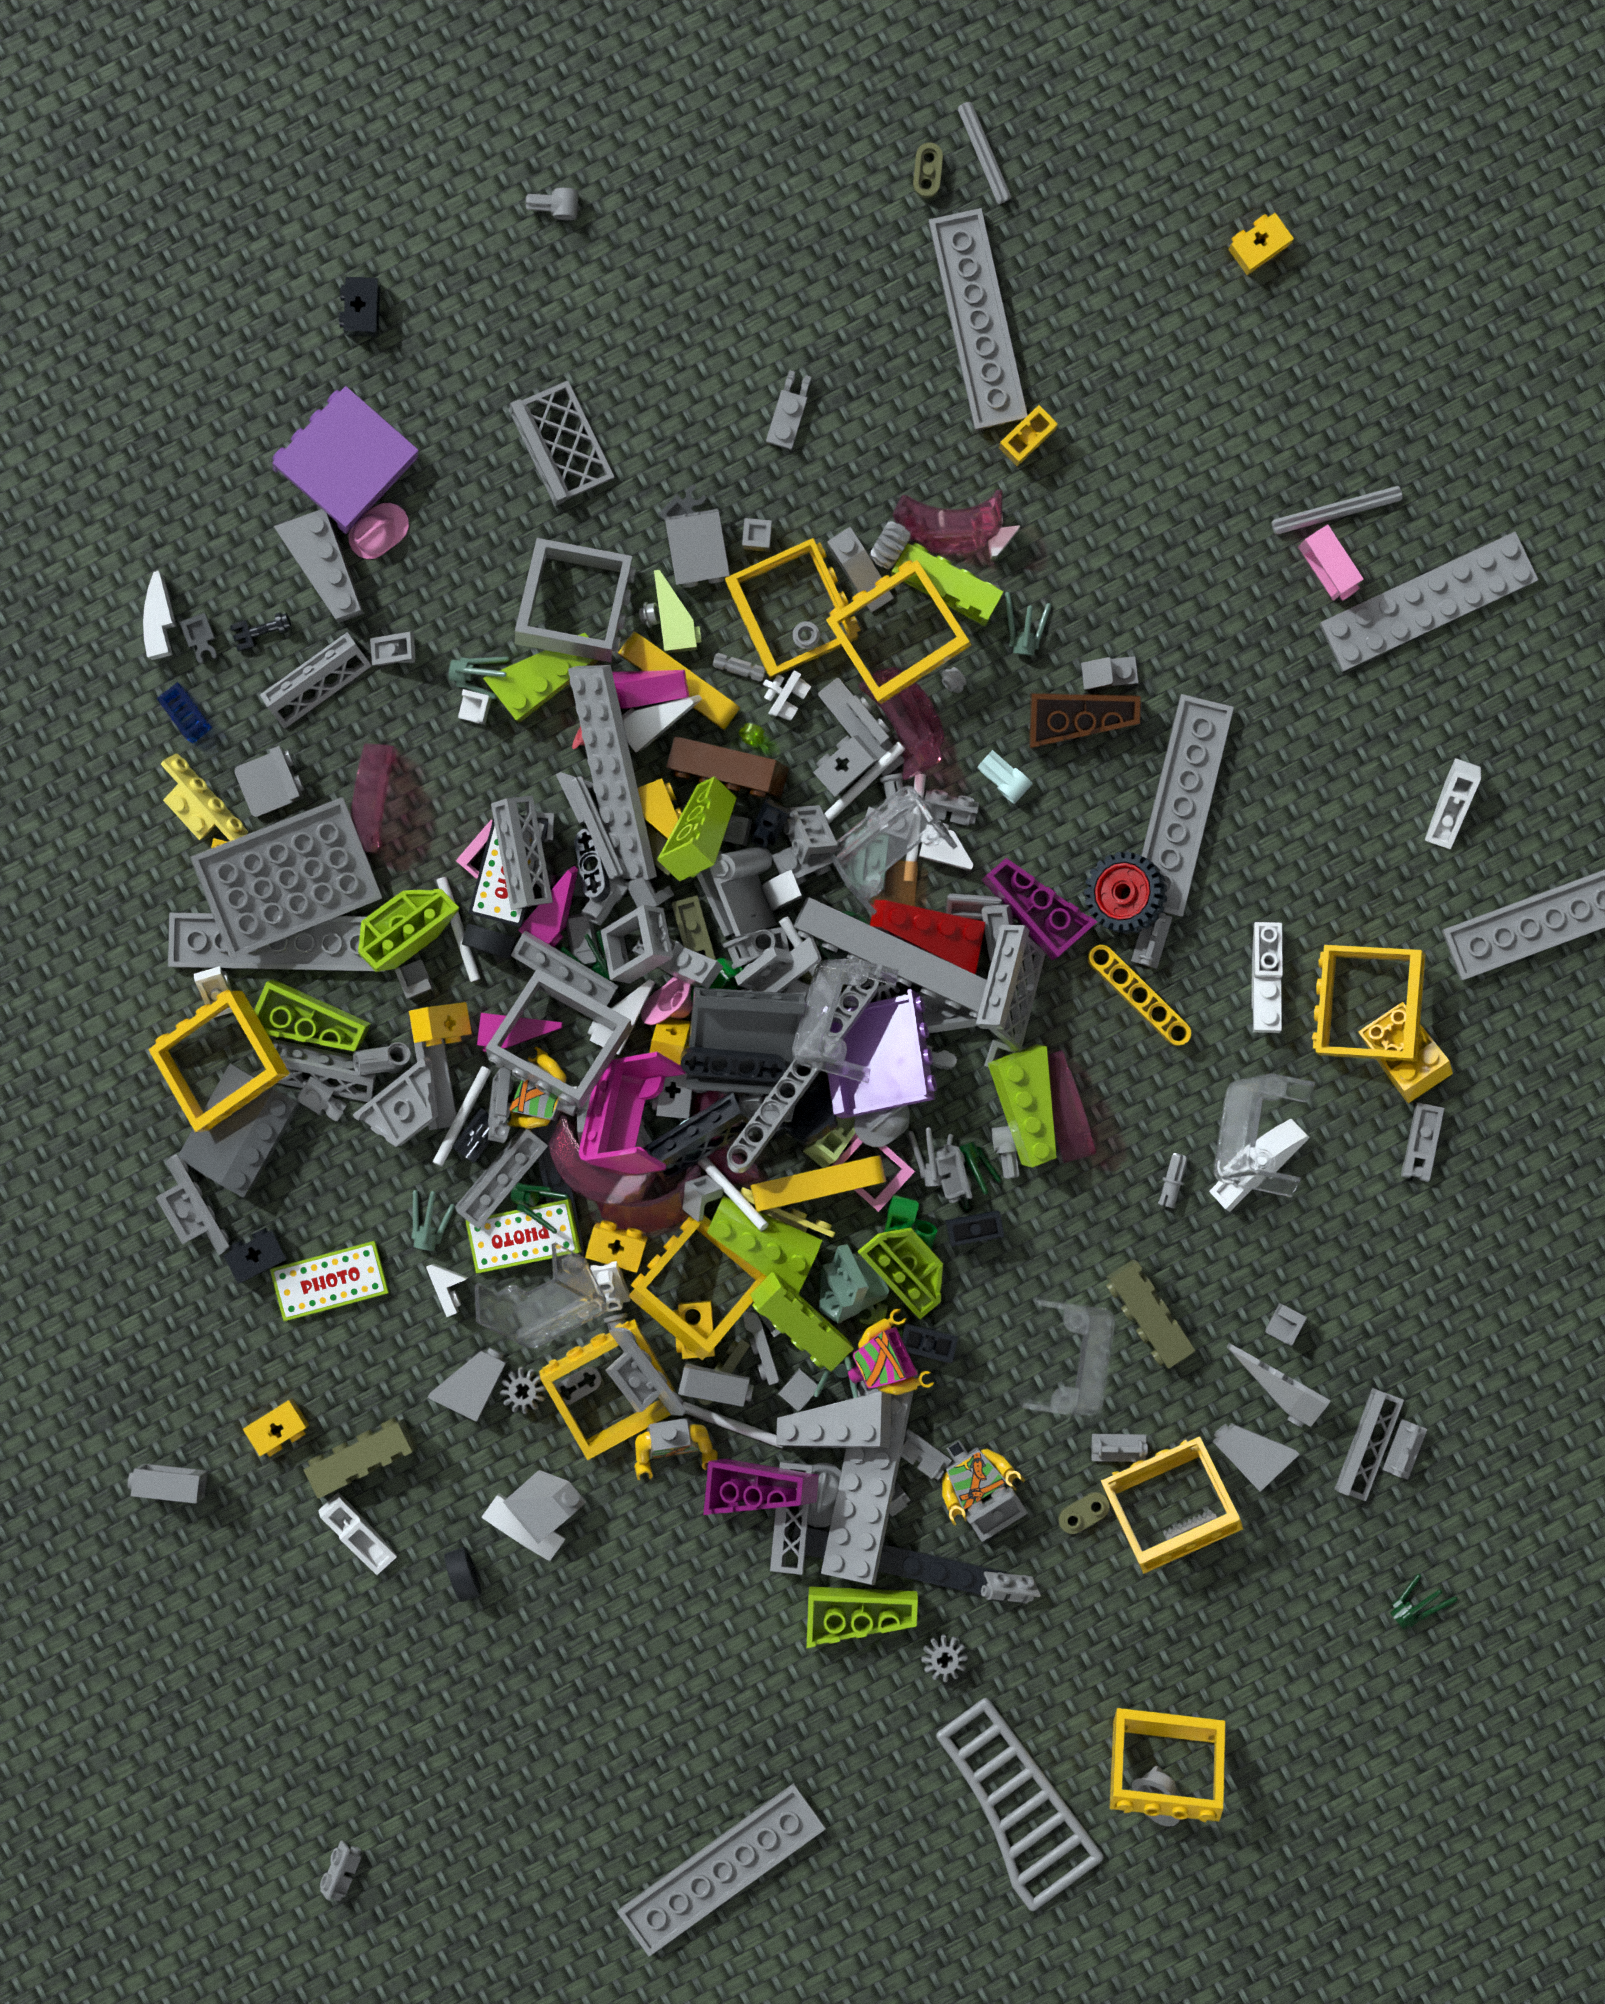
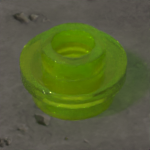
[738,723,765,746]

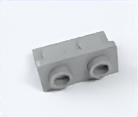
[783,805,838,865]
[772,847,834,885]

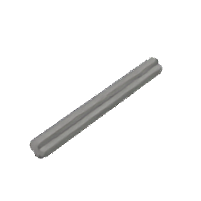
[1272,486,1403,534]

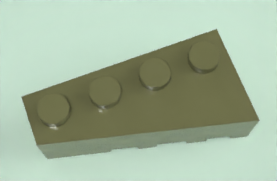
[1105,1259,1195,1369]
[304,1417,418,1499]

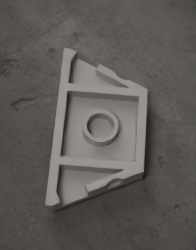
[353,1057,438,1147]

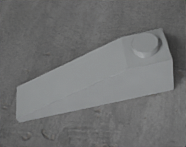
[1226,1343,1330,1428]

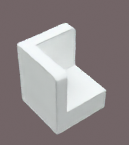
[458,689,492,725]

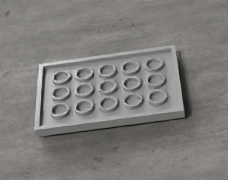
[190,797,382,959]

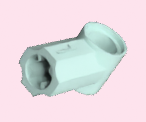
[977,750,1033,804]

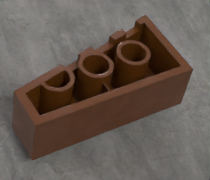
[1029,693,1141,748]
[666,736,789,799]

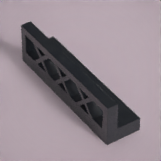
[643,1092,751,1182]

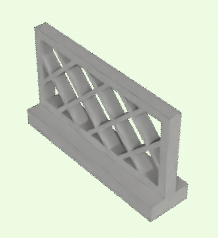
[509,381,614,506]
[976,925,1046,1051]

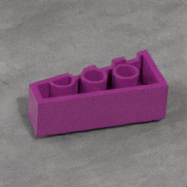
[981,858,1098,961]
[703,1458,819,1515]

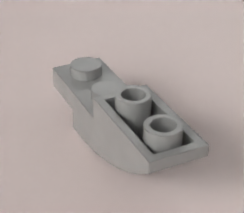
[632,934,723,989]

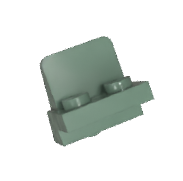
[818,1244,889,1323]

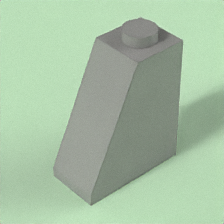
[428,1348,507,1422]
[678,1363,754,1406]
[1212,1423,1300,1491]

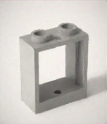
[601,905,673,983]
[128,1464,208,1503]

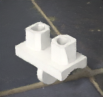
[763,670,811,721]
[590,1261,630,1312]

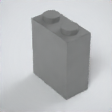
[665,509,730,588]

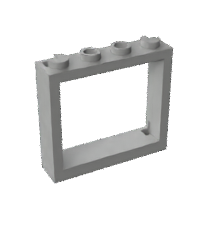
[515,538,636,662]
[486,968,632,1109]

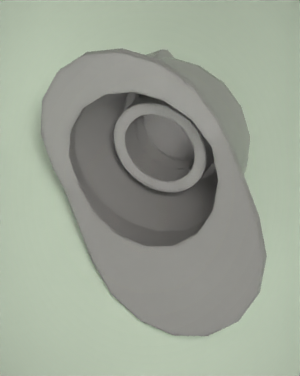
[854,1105,910,1147]
[798,1463,841,1528]
[1132,1766,1180,1826]

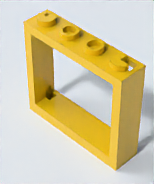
[725,538,861,679]
[826,560,972,704]
[1312,945,1426,1061]
[148,989,290,1132]
[628,1215,767,1360]
[539,1319,676,1460]
[1101,1437,1243,1574]
[1110,1708,1225,1822]

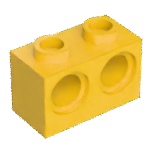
[673,1301,715,1359]

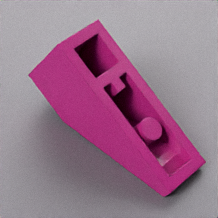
[612,670,689,708]
[518,866,579,948]
[477,1013,563,1052]

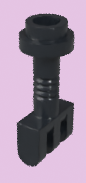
[230,612,292,652]

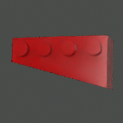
[870,900,986,974]

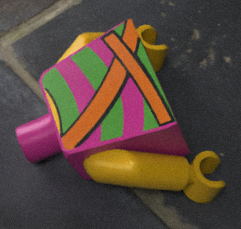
[848,1309,934,1395]

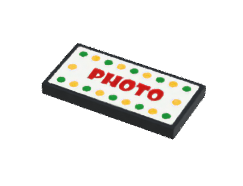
[468,814,549,927]

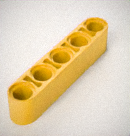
[618,631,740,730]
[1087,945,1191,1046]
[750,1155,887,1212]

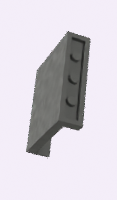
[686,987,805,1097]

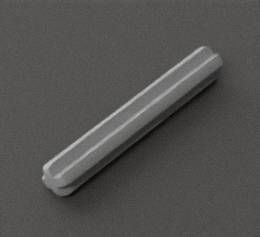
[958,102,1011,204]
[569,776,624,879]

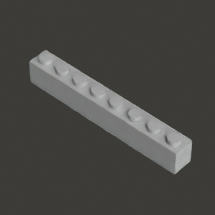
[793,897,987,1018]

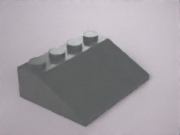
[178,1063,301,1198]

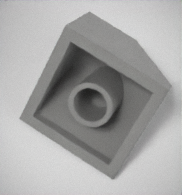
[503,1470,586,1543]

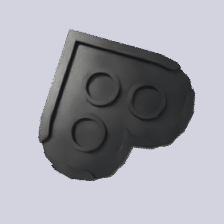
[757,1066,838,1146]

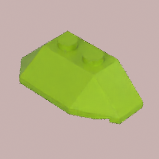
[358,889,459,972]
[858,1228,943,1319]

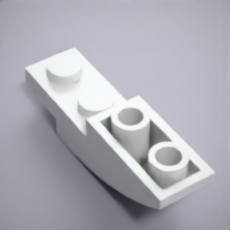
[1252,922,1282,1033]
[1209,1119,1310,1212]

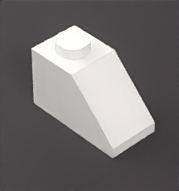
[919,821,973,871]

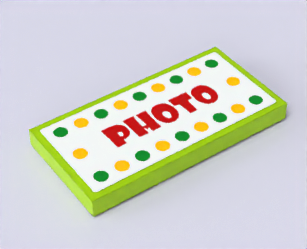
[465,1199,581,1273]
[270,1241,389,1321]

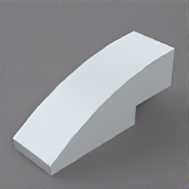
[143,571,176,660]
[762,870,802,911]
[318,1492,397,1575]
[482,1493,566,1561]

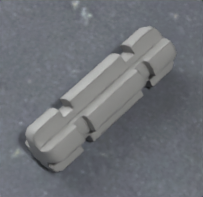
[713,653,766,681]

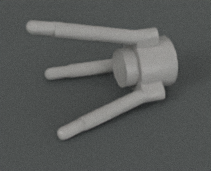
[909,1127,953,1186]

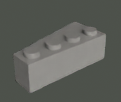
[274,509,365,623]
[776,1391,892,1449]

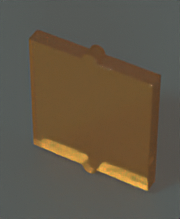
[870,858,918,907]

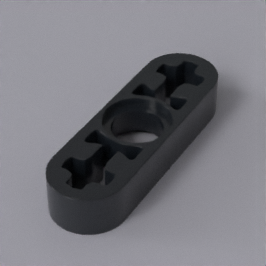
[574,828,611,902]

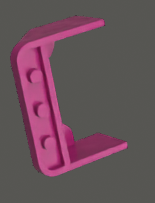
[579,1052,686,1174]

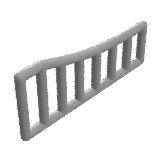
[936,1698,1104,1911]

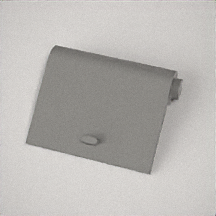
[710,846,777,937]

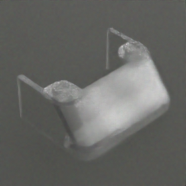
[829,786,957,915]
[792,958,899,1083]
[1213,1074,1315,1197]
[475,1242,607,1348]
[1020,1298,1115,1416]

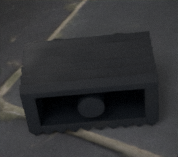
[945,1210,1004,1247]

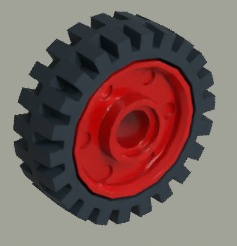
[1084,852,1167,934]

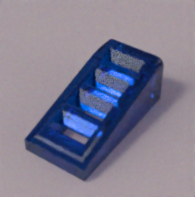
[157,682,213,743]

